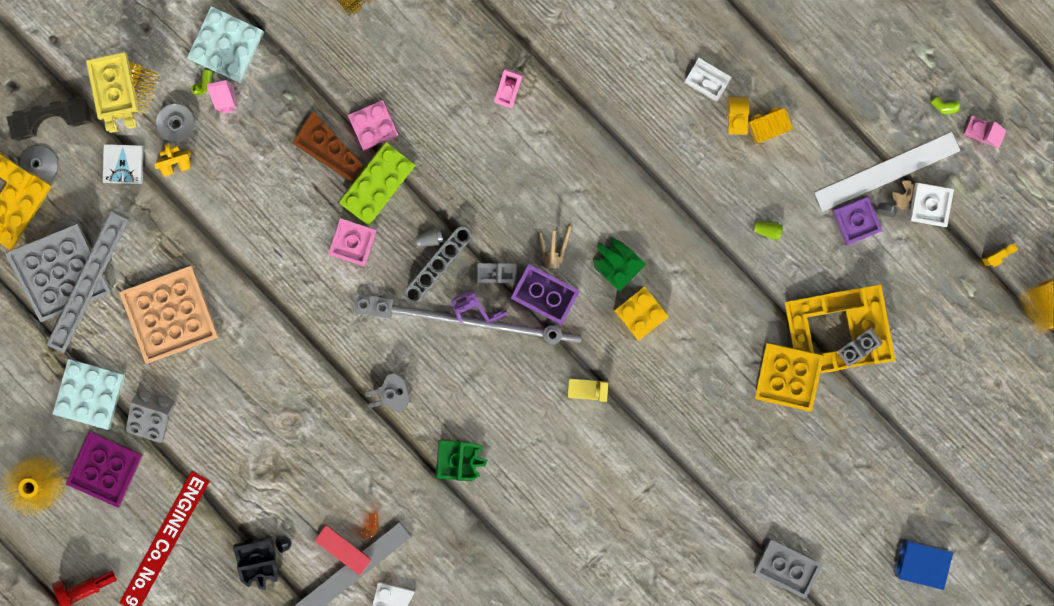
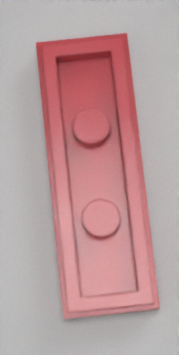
[315,525,372,575]

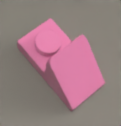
[494,68,523,108]
[963,116,1006,148]

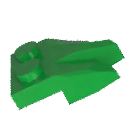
[593,237,646,292]
[435,440,488,481]

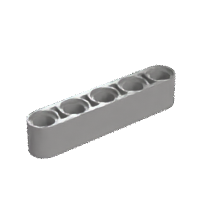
[404,227,472,303]

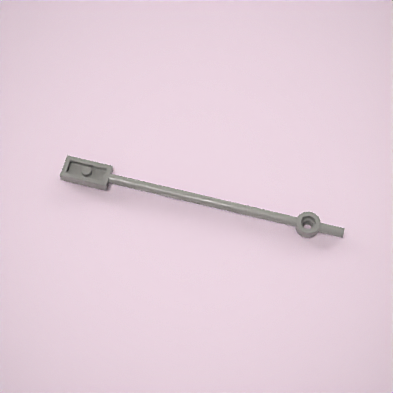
[353,294,581,345]

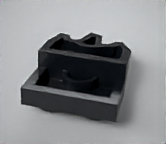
[233,536,278,590]

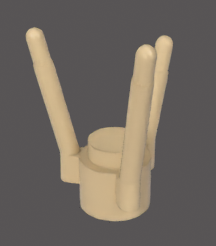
[539,225,572,268]

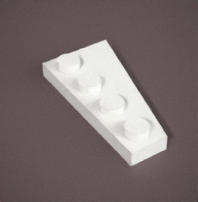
[372,581,416,606]

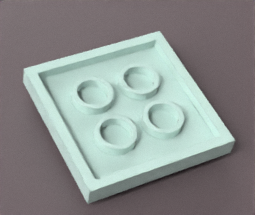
[187,6,264,83]
[53,359,125,430]

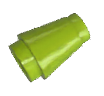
[754,221,783,241]

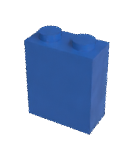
[893,539,953,590]

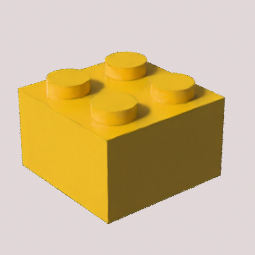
[613,286,669,341]

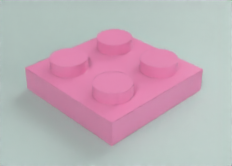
[348,100,399,151]
[328,218,377,267]

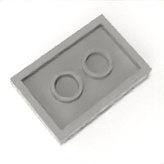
[753,538,822,599]

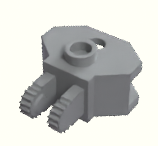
[365,372,411,412]

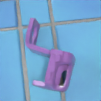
[451,289,508,323]

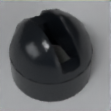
[275,536,292,553]

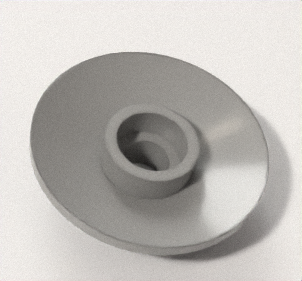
[156,104,195,142]
[19,145,58,182]

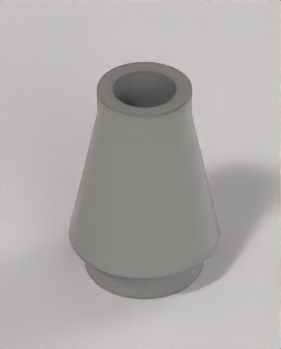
[416,227,445,247]

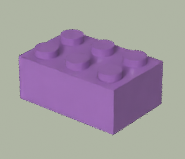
[511,264,580,325]

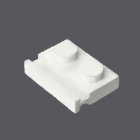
[684,58,732,102]

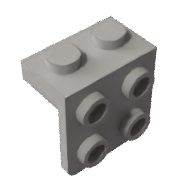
[126,390,176,443]

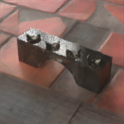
[6,96,92,141]

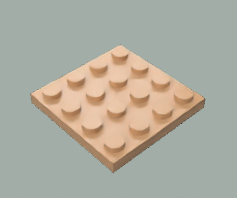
[119,266,219,364]

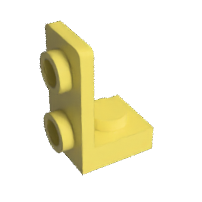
[568,379,608,402]

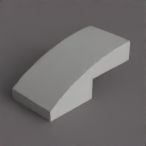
[476,263,517,283]

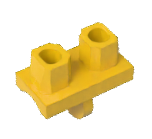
[154,143,191,177]

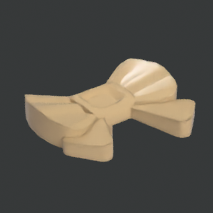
[892,181,914,209]

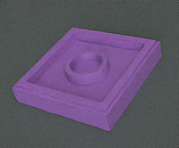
[832,196,883,246]

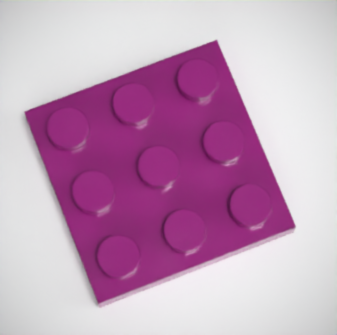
[66,431,143,508]

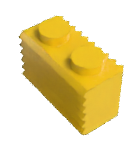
[748,106,793,145]

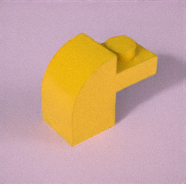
[726,96,749,135]

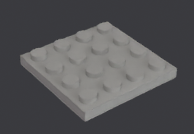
[5,223,112,322]

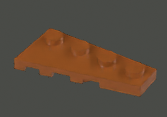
[292,111,365,183]

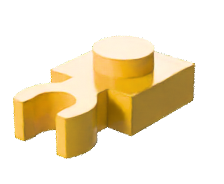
[982,243,1018,267]

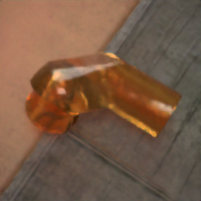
[360,513,379,540]

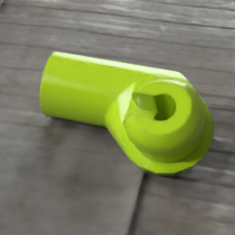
[191,70,213,96]
[930,96,960,114]

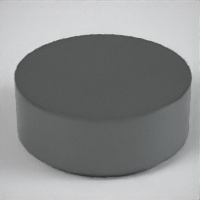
[877,203,898,217]

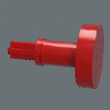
[52,570,117,606]

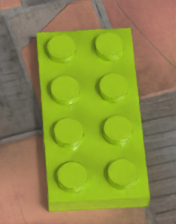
[338,141,416,226]

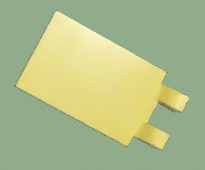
[86,52,139,133]

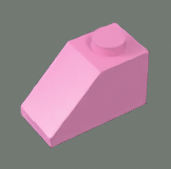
[207,80,238,114]

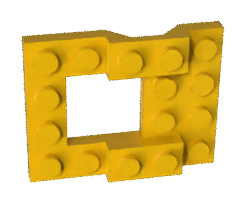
[0,152,53,250]
[785,284,896,374]

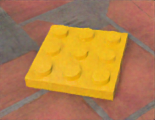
[755,343,824,412]

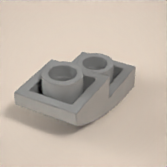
[837,327,883,367]

